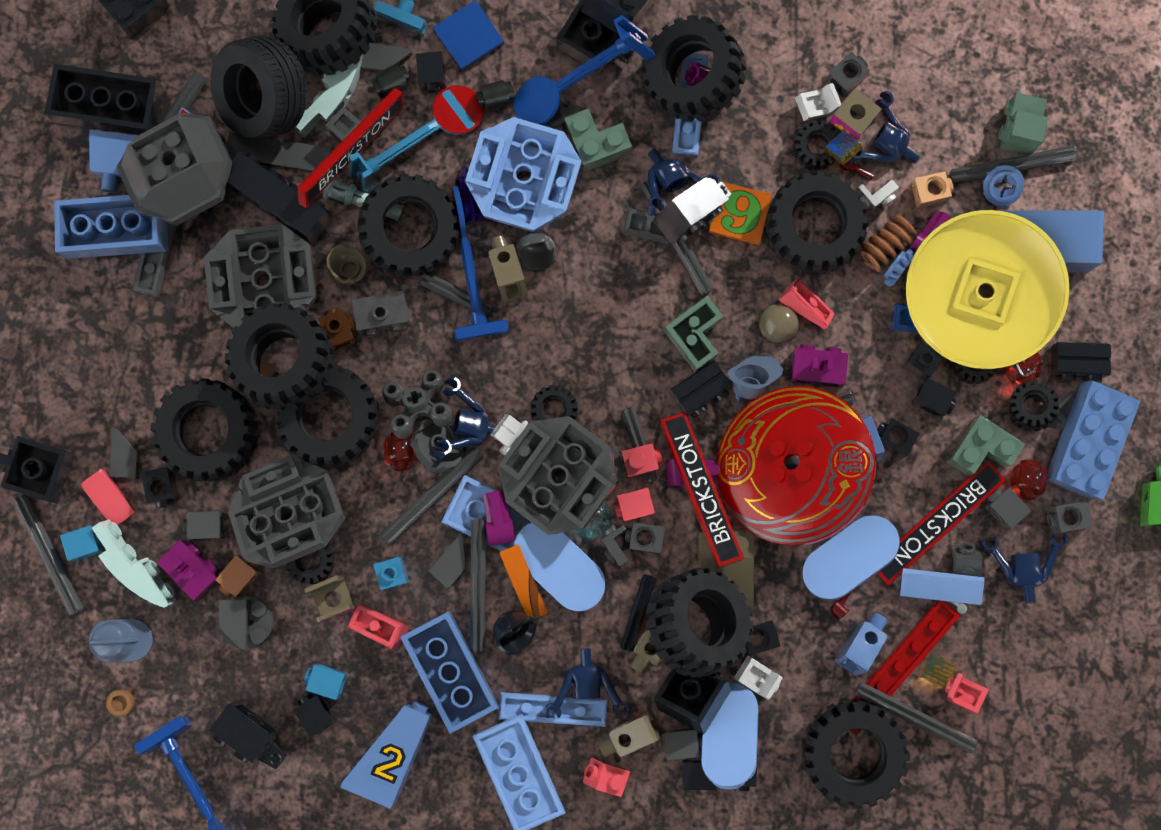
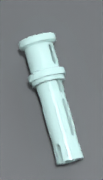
[323,179,403,221]

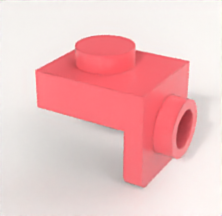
[622,443,664,477]
[945,673,989,715]
[583,757,630,797]

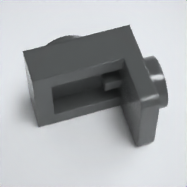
[601,524,629,567]
[951,543,983,577]

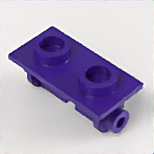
[455,167,486,225]

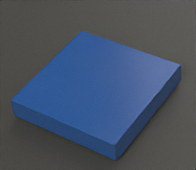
[433,0,504,71]

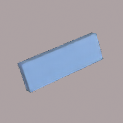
[900,568,984,605]

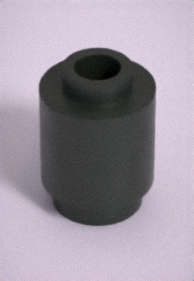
[370,63,411,98]
[475,80,515,111]

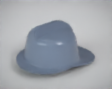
[727,355,783,402]
[89,619,153,663]

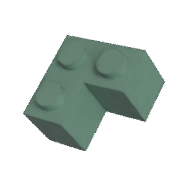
[998,93,1048,155]
[564,108,632,173]
[664,295,724,372]
[946,415,1025,476]

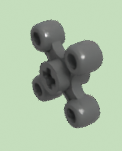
[382,370,453,439]

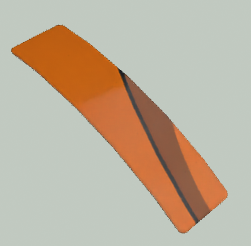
[500,545,548,619]

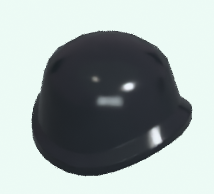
[493,610,537,654]

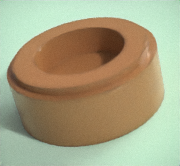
[106,689,135,717]

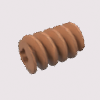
[860,215,918,272]

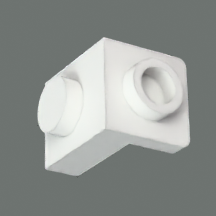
[795,83,841,121]
[857,179,899,212]
[734,655,782,700]

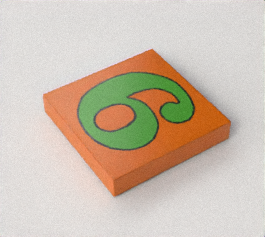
[709,182,772,246]

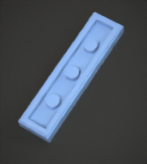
[672,53,709,157]
[499,692,608,727]

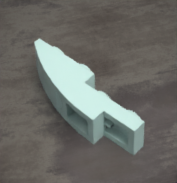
[295,54,363,138]
[92,519,177,608]

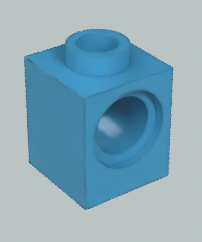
[60,525,105,562]
[373,557,409,591]
[304,664,348,700]

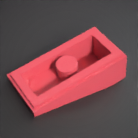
[778,278,835,329]
[80,469,136,525]
[347,603,409,651]

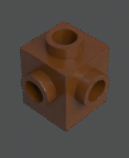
[318,308,357,351]

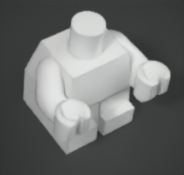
[490,414,529,455]

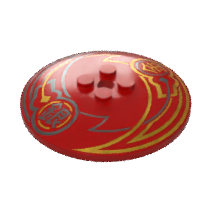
[716,386,876,546]

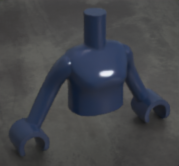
[845,91,920,164]
[647,149,720,216]
[434,377,496,459]
[980,534,1069,604]
[544,648,631,719]

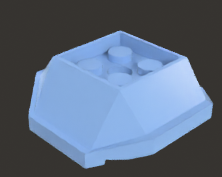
[465,117,581,232]

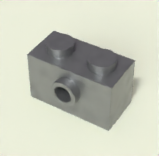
[352,290,411,337]

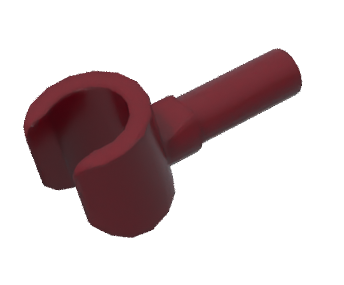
[840,153,874,181]
[830,591,852,620]

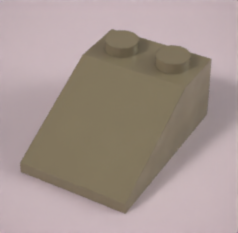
[698,531,754,613]

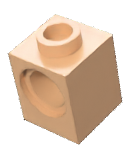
[910,171,954,209]

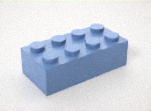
[54,195,168,259]
[1044,380,1140,500]
[400,611,500,734]

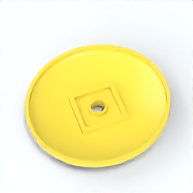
[906,210,1069,369]

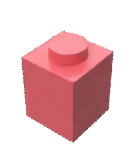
[613,488,655,523]

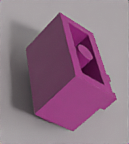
[790,344,848,388]
[157,540,220,601]

